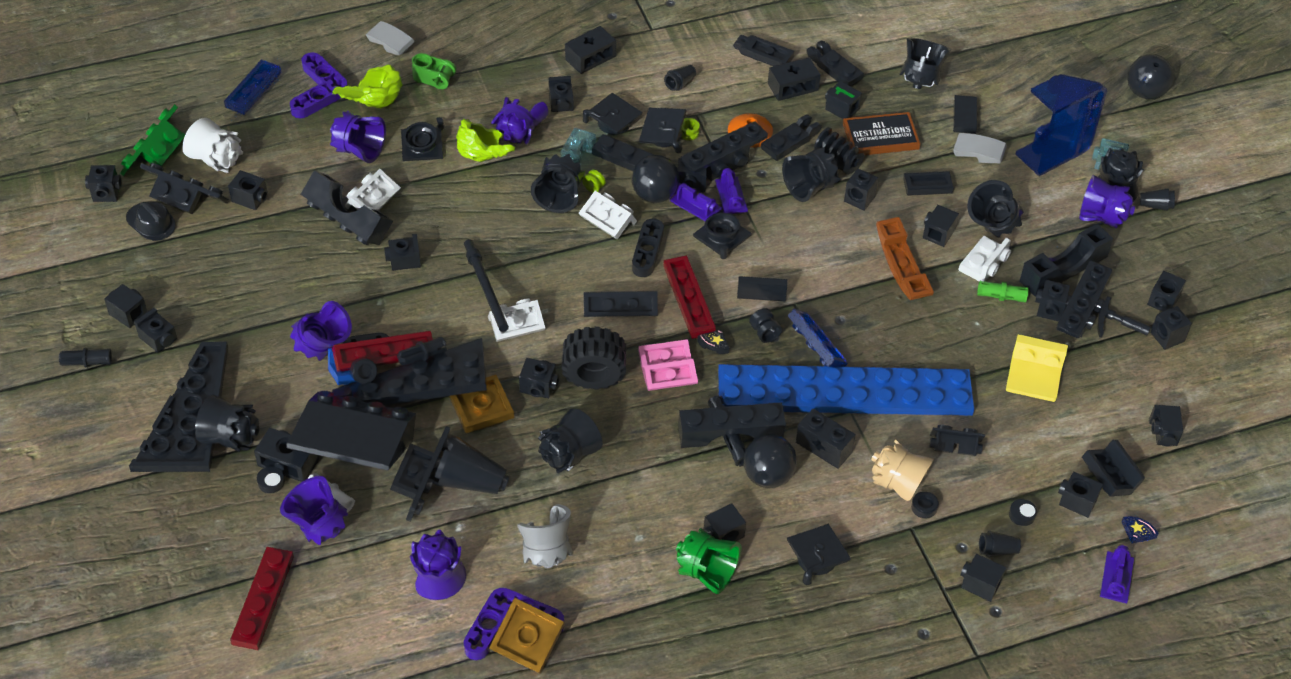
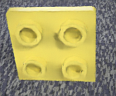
[1006,334,1068,402]

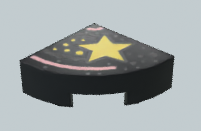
[697,330,730,354]

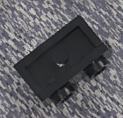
[1082,440,1145,497]

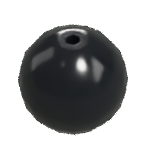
[1127,54,1174,99]
[631,155,680,204]
[743,434,797,488]

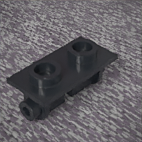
[929,425,985,456]

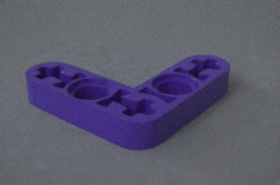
[290,52,348,118]
[464,588,564,660]

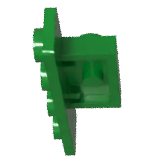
[120,104,185,176]

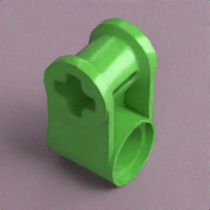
[412,53,456,89]

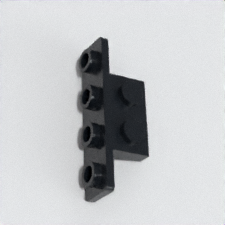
[681,121,768,181]
[140,163,229,214]
[1056,261,1112,338]
[390,426,451,522]

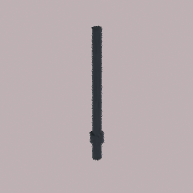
[464,239,509,332]

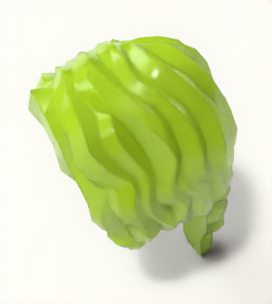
[332,65,402,108]
[456,119,515,162]

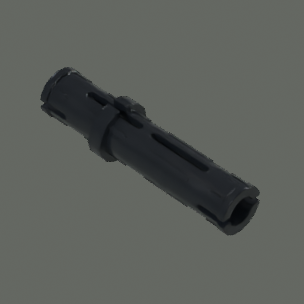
[708,395,746,467]

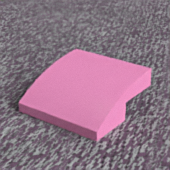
[638,339,698,391]

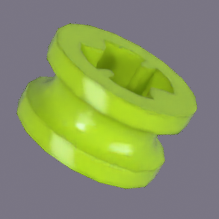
[681,118,700,140]
[582,169,606,193]

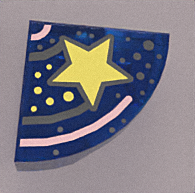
[1122,516,1159,544]

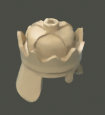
[871,439,934,501]

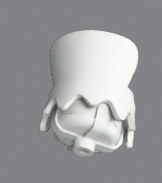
[183,118,243,173]

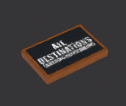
[843,112,920,155]

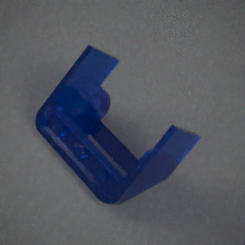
[1015,74,1107,176]

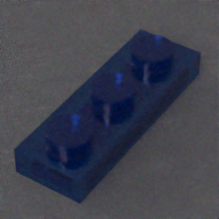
[224,59,281,115]
[788,309,848,368]

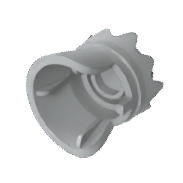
[517,504,573,568]

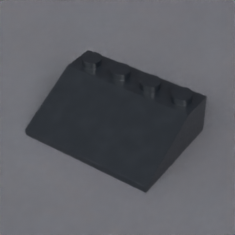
[287,391,416,471]

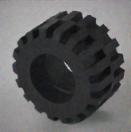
[562,326,626,390]

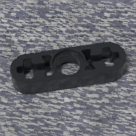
[632,218,664,277]

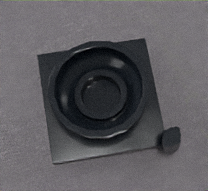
[583,92,643,135]
[639,107,686,153]
[401,117,444,162]
[693,213,752,259]
[787,523,851,585]

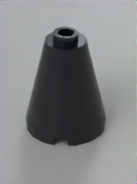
[433,435,510,494]

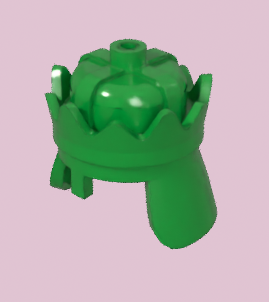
[676,528,741,594]

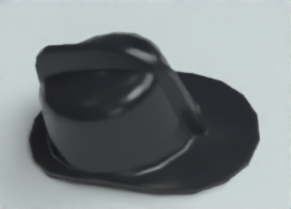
[126,201,176,241]

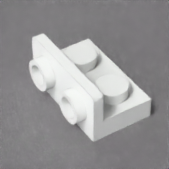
[345,169,401,210]
[579,191,637,239]
[959,236,1011,281]
[488,299,545,342]

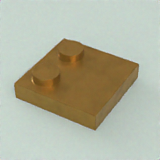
[449,374,514,433]
[489,598,565,674]

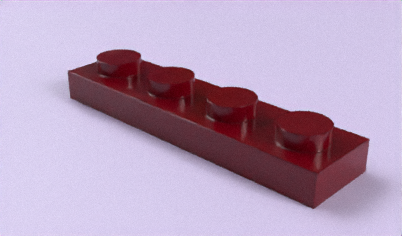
[663,255,716,339]
[332,331,433,372]
[230,547,294,650]

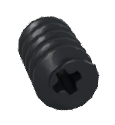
[814,127,865,175]

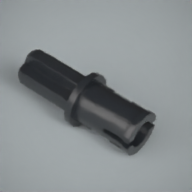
[397,337,447,365]
[59,347,112,368]

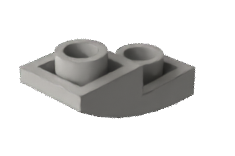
[366,21,414,56]
[953,133,1007,163]

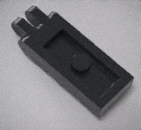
[733,35,794,66]

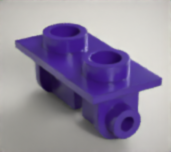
[715,168,748,214]
[670,183,722,221]
[1100,545,1134,604]

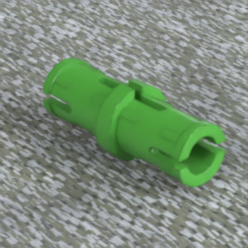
[977,280,1028,303]

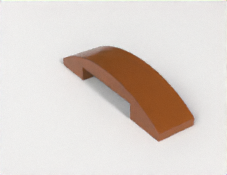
[876,217,934,300]

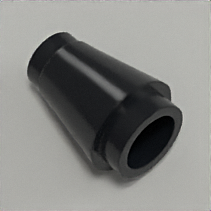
[664,65,696,91]
[1140,188,1175,211]
[979,530,1021,557]

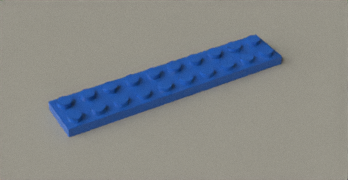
[718,364,974,416]

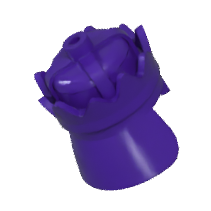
[491,97,548,145]
[330,110,386,163]
[1079,175,1135,229]
[290,301,352,361]
[280,476,348,545]
[410,530,466,600]

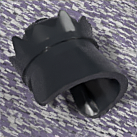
[899,37,952,89]
[782,147,841,202]
[1098,148,1144,202]
[531,154,585,213]
[967,180,1024,238]
[195,395,260,452]
[538,408,603,473]

